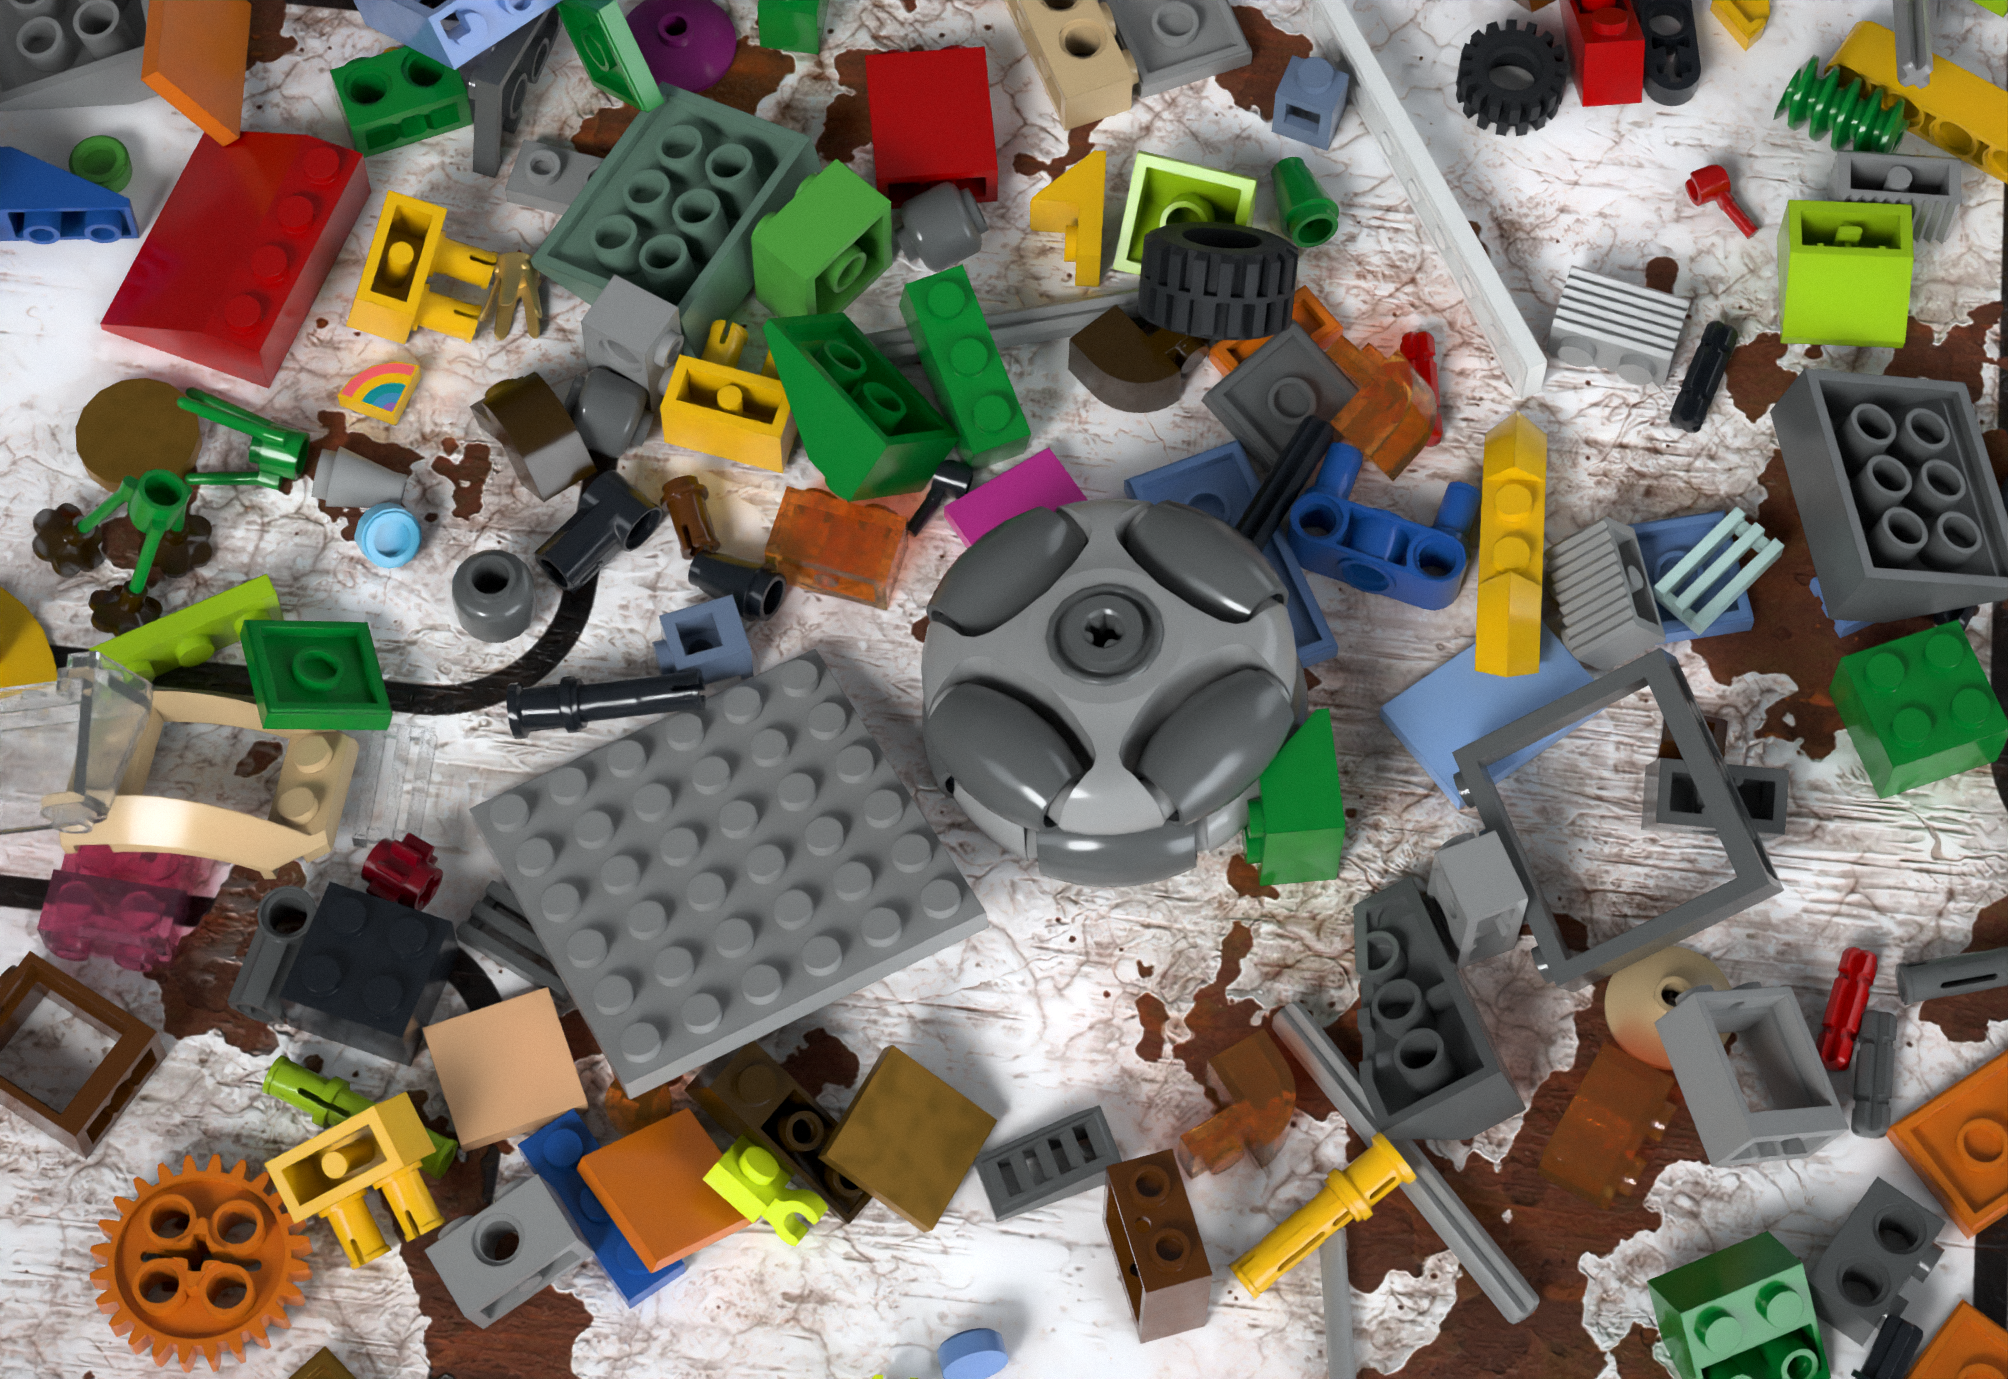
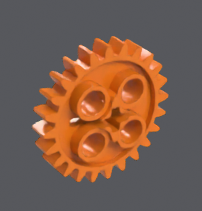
[89,1154,313,1373]

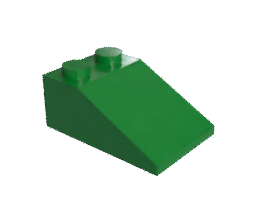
[762,312,961,502]

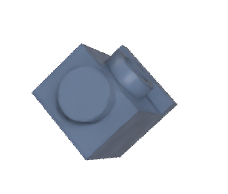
[1271,55,1349,151]
[652,595,754,685]

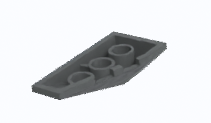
[1353,876,1526,1140]

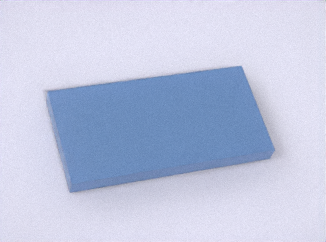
[1124,439,1338,668]

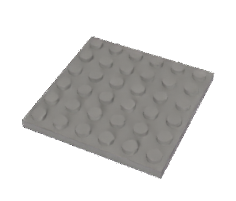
[469,648,989,1100]

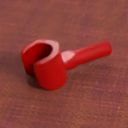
[1685,165,1759,239]

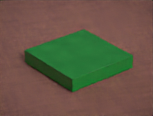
[554,0,665,113]
[240,620,393,730]

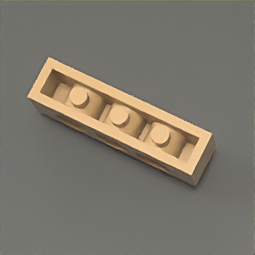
[1004,0,1139,131]

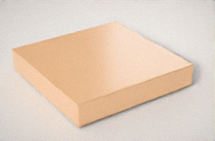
[422,987,589,1153]

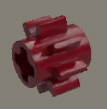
[361,832,443,911]

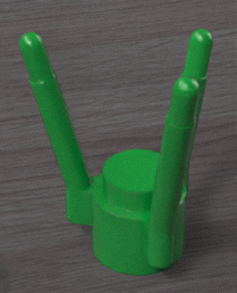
[177,387,310,490]

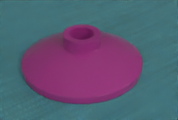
[625,0,737,93]

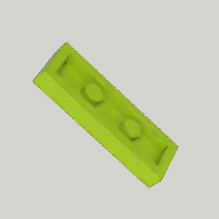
[89,573,284,691]

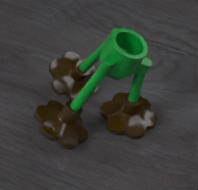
[32,469,212,637]

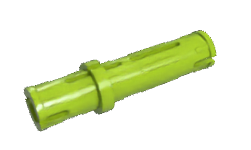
[262,1055,458,1180]

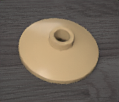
[1604,946,1732,1070]

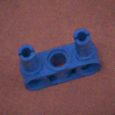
[1287,442,1482,611]

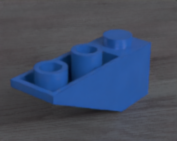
[0,146,139,245]

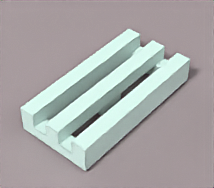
[1652,506,1785,636]

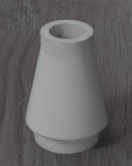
[311,446,408,508]

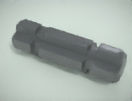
[1851,1010,1898,1139]

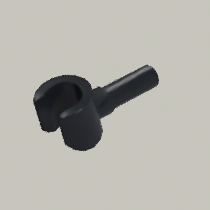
[903,459,974,537]

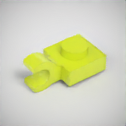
[703,1134,828,1247]

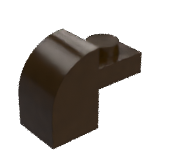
[1068,305,1210,413]
[470,371,597,502]

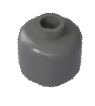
[894,181,989,272]
[563,367,655,459]
[452,550,537,643]

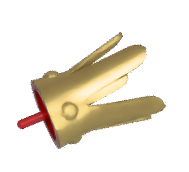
[478,250,542,341]

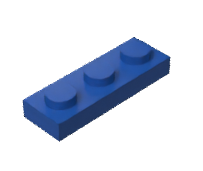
[518,1108,686,1309]

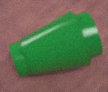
[1271,157,1339,248]

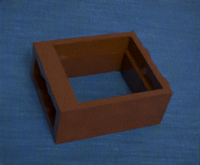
[0,951,167,1160]
[1102,1149,1213,1344]

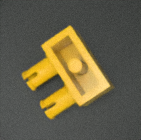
[346,190,498,345]
[660,320,798,474]
[264,1091,446,1271]

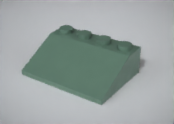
[530,81,823,359]

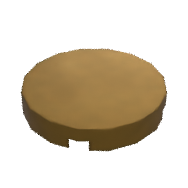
[75,378,202,493]

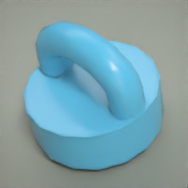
[354,502,422,569]

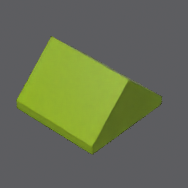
[1112,150,1258,275]

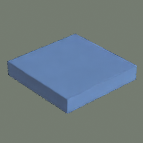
[1628,510,1754,645]

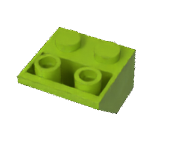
[1777,200,1914,348]

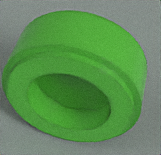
[69,135,133,193]

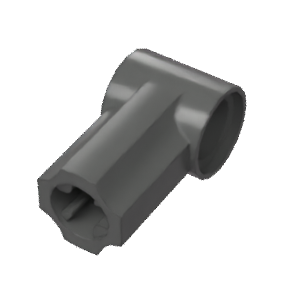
[227,885,317,1025]

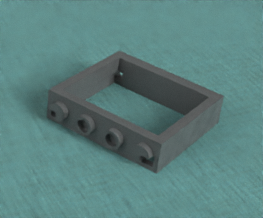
[1452,648,1785,993]

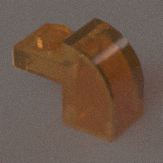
[1325,335,1437,481]
[1177,1028,1296,1180]

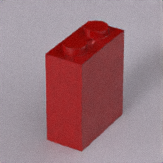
[865,45,998,209]

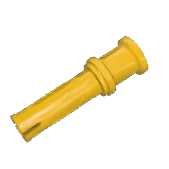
[1228,1131,1417,1300]

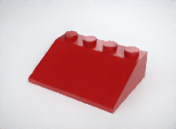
[100,131,371,389]

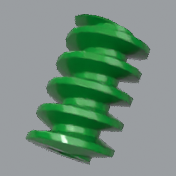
[1773,54,1911,153]

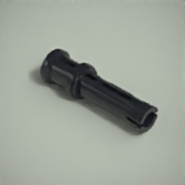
[506,669,706,739]

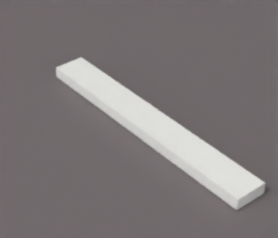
[1307,0,1548,399]

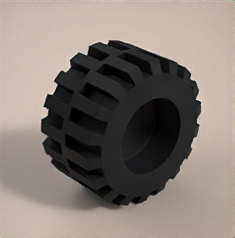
[1137,222,1299,340]

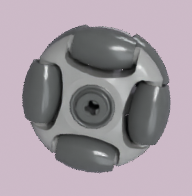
[921,499,1309,888]

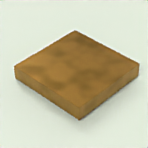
[818,1045,998,1233]

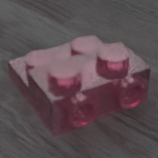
[37,845,202,972]

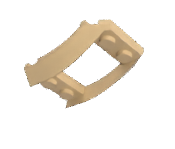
[54,689,359,879]

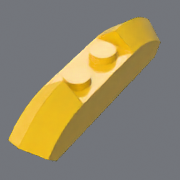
[1475,410,1548,677]

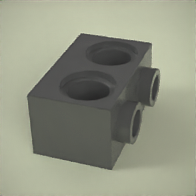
[1806,1176,1946,1347]

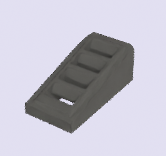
[973,1105,1122,1223]

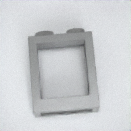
[1654,982,1849,1167]

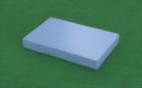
[1379,620,1607,810]

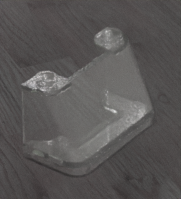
[0,650,154,835]

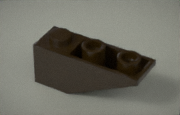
[684,1040,873,1224]

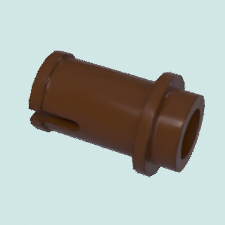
[660,475,721,560]

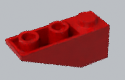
[1559,0,1645,107]

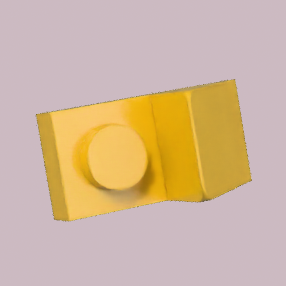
[1030,150,1107,287]

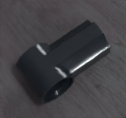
[534,470,662,594]

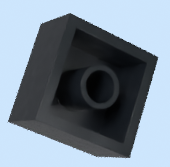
[279,882,460,1067]

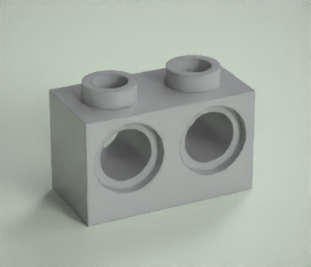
[581,274,684,412]
[1424,830,1528,969]

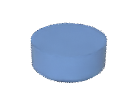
[937,1328,1008,1379]

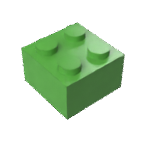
[751,158,893,318]

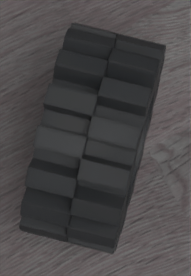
[1456,19,1568,136]

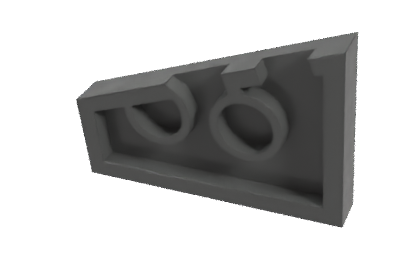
[468,6,562,178]

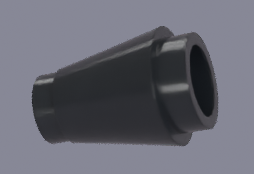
[688,549,787,622]

